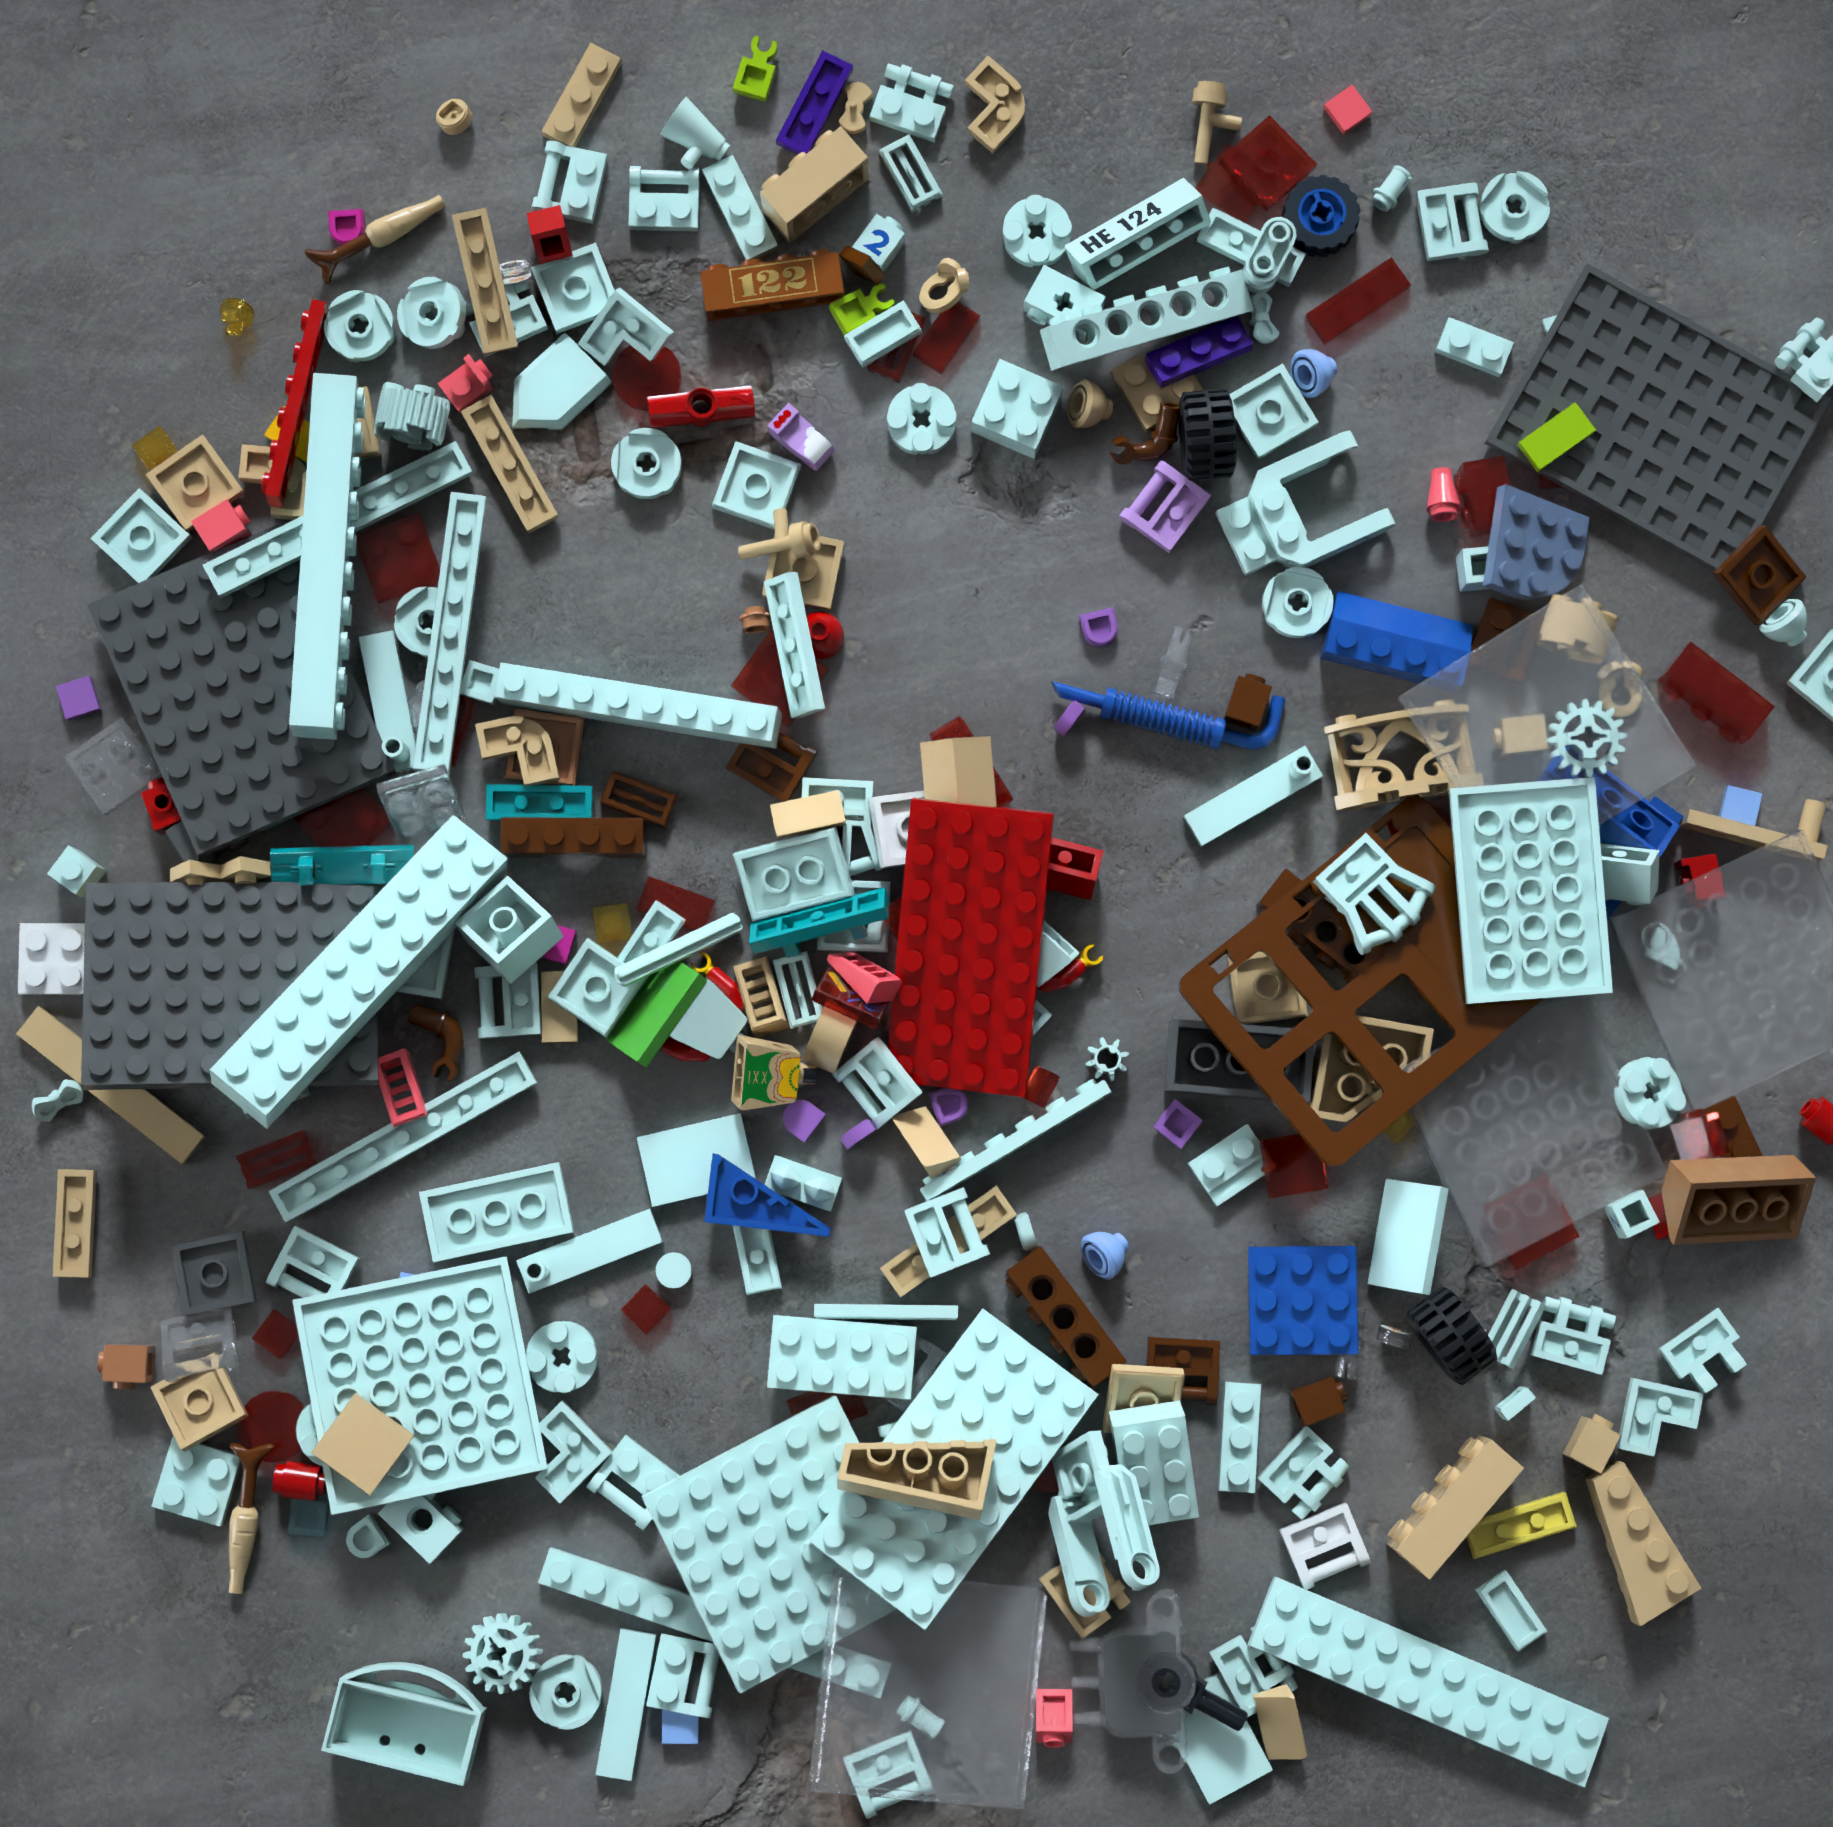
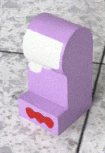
[767,402,836,471]

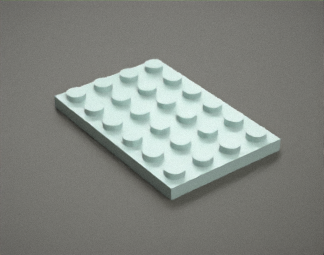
[1449,777,1613,1004]

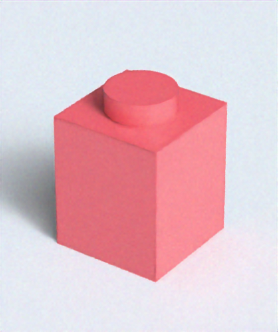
[191,499,251,553]

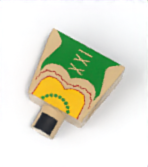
[731,1035,817,1110]

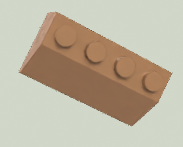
[1661,1155,1816,1245]

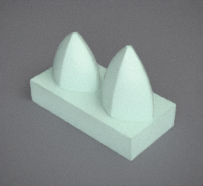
[765,1155,842,1212]

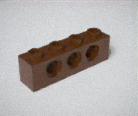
[1257,868,1383,984]
[1004,1246,1127,1387]

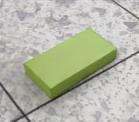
[1517,402,1596,472]

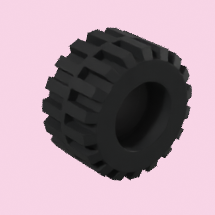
[1179,389,1237,481]
[1407,1286,1498,1385]

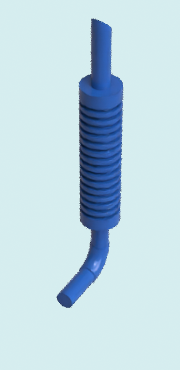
[1051,681,1286,750]

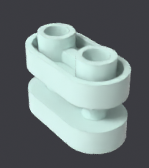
[1243,217,1296,294]

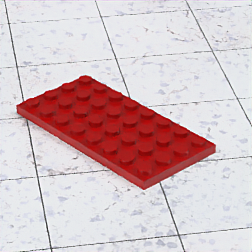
[888,798,1055,1098]

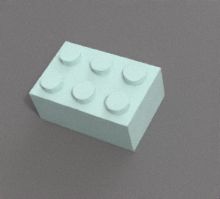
[1109,1400,1199,1525]

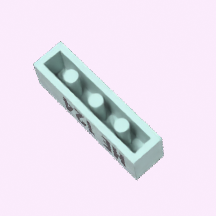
[1064,178,1211,290]

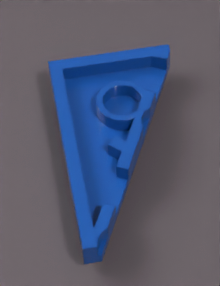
[704,1153,830,1237]

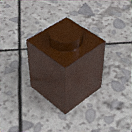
[1223,674,1272,732]
[1289,1376,1348,1426]

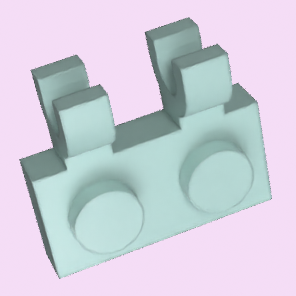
[1658,1308,1747,1393]

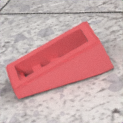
[826,952,902,1004]
[378,1048,428,1128]

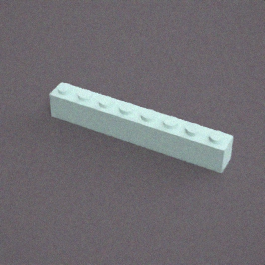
[494,663,782,749]

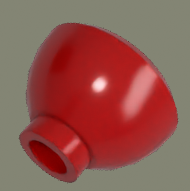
[806,611,844,660]

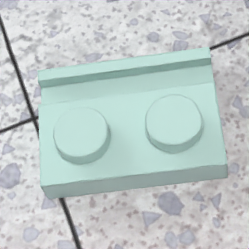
[1187,1124,1276,1206]

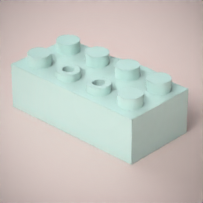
[321,1662,487,1786]

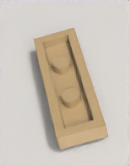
[541,43,622,147]
[52,1169,97,1278]

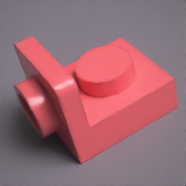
[437,354,493,414]
[1036,1689,1073,1748]

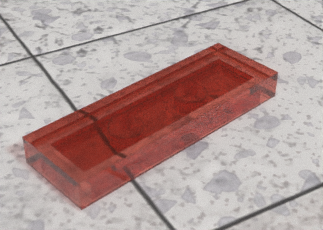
[1305,257,1411,345]

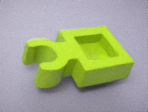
[732,36,778,102]
[828,283,895,335]

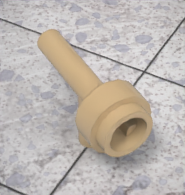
[1192,81,1242,165]
[738,508,820,560]

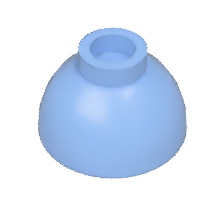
[1290,349,1337,398]
[1081,1232,1129,1280]

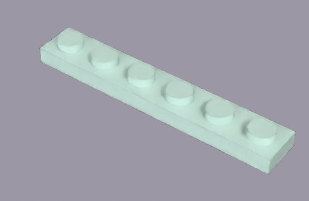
[920,1079,1111,1202]

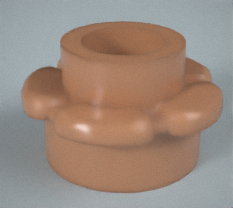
[739,606,771,634]

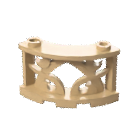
[1324,699,1484,810]

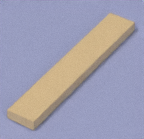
[16,1006,206,1164]

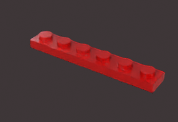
[261,299,328,508]

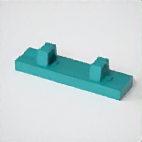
[270,845,414,886]
[749,887,889,958]

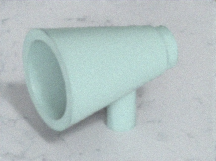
[660,96,730,169]

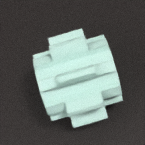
[1085,1037,1129,1081]

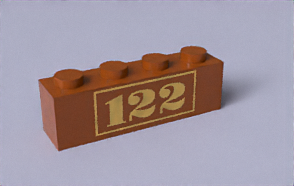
[700,249,844,321]

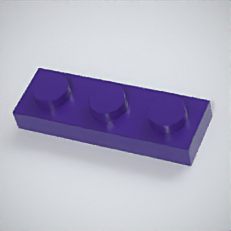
[776,50,853,155]
[1144,316,1254,389]

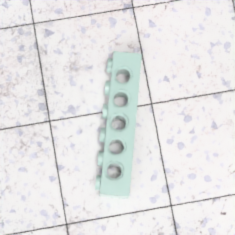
[1040,266,1253,371]

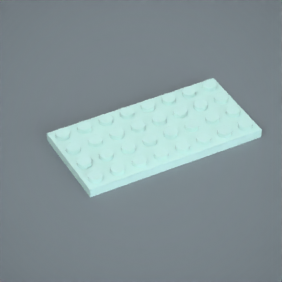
[808,1309,1099,1631]

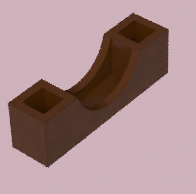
[500,817,646,858]

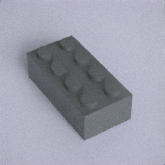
[1164,1019,1314,1103]

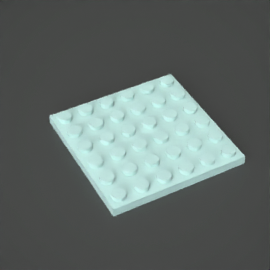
[292,1256,548,1515]
[641,1395,896,1694]

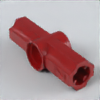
[647,386,755,428]

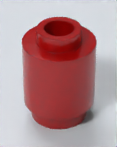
[1799,1096,1833,1145]
[272,1461,327,1502]

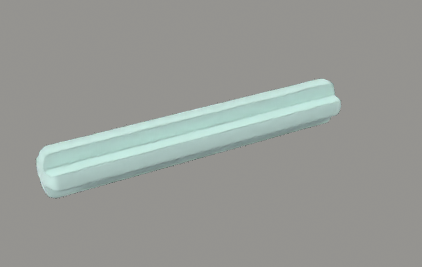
[614,913,743,987]

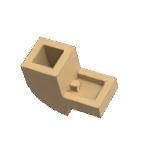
[802,986,866,1074]

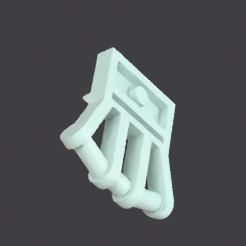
[794,777,884,876]
[1313,833,1436,955]

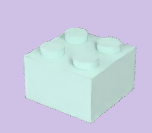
[971,359,1064,459]
[455,876,563,984]

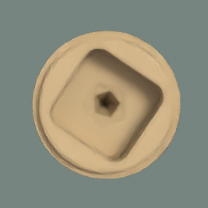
[436,99,473,135]

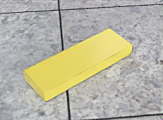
[1466,1491,1577,1559]

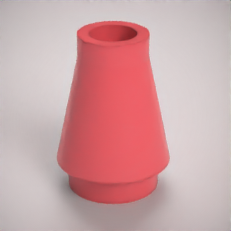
[1426,467,1461,522]

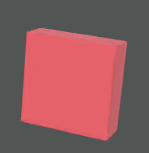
[1323,85,1373,135]

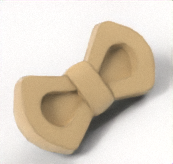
[838,82,873,134]

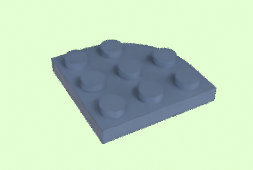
[1483,484,1590,600]

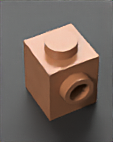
[97,1344,155,1389]

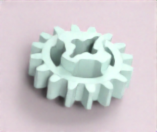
[1546,699,1627,778]
[463,1613,543,1694]

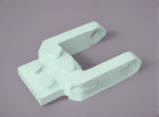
[1215,430,1396,576]
[1048,1430,1160,1617]

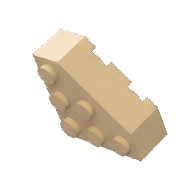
[1308,1015,1434,1123]

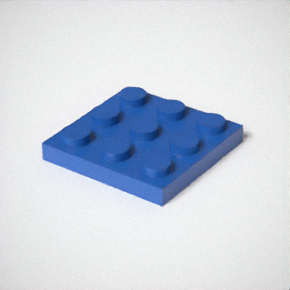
[1248,1246,1359,1355]

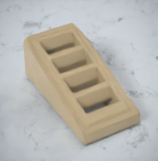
[733,956,789,1038]

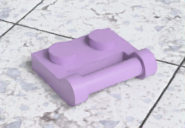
[1119,461,1211,553]

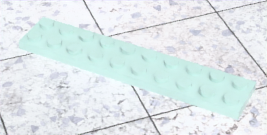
[1248,1577,1609,1787]

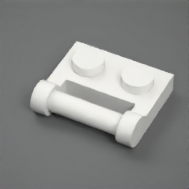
[1279,1502,1371,1590]

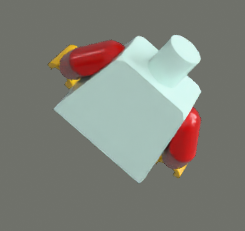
[1037,921,1103,993]
[659,952,748,1062]

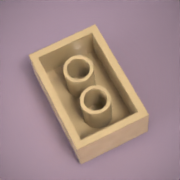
[760,126,869,244]

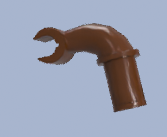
[1110,401,1180,465]
[408,1003,464,1082]

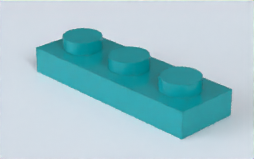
[485,784,594,821]

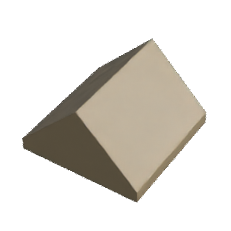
[920,736,997,807]

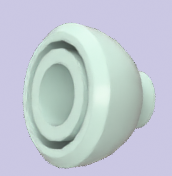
[1759,599,1807,646]

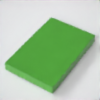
[606,961,708,1068]

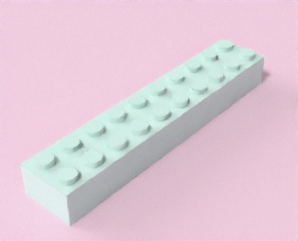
[289,373,366,740]
[210,815,508,1129]

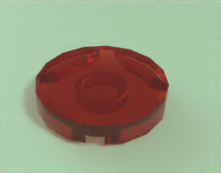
[612,345,682,411]
[237,1390,305,1463]

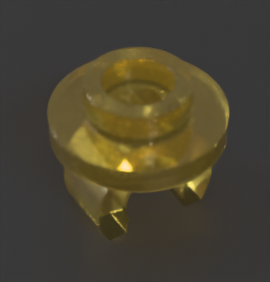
[220,297,255,336]

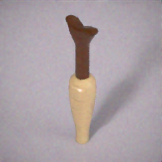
[305,195,446,284]
[228,1443,276,1594]

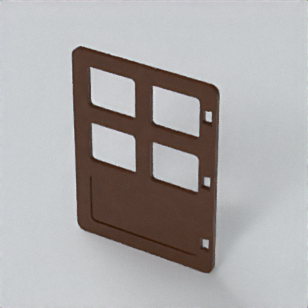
[1179,795,1544,1168]

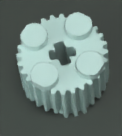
[373,382,450,451]

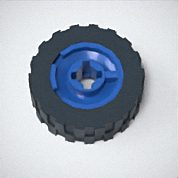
[1281,175,1360,257]

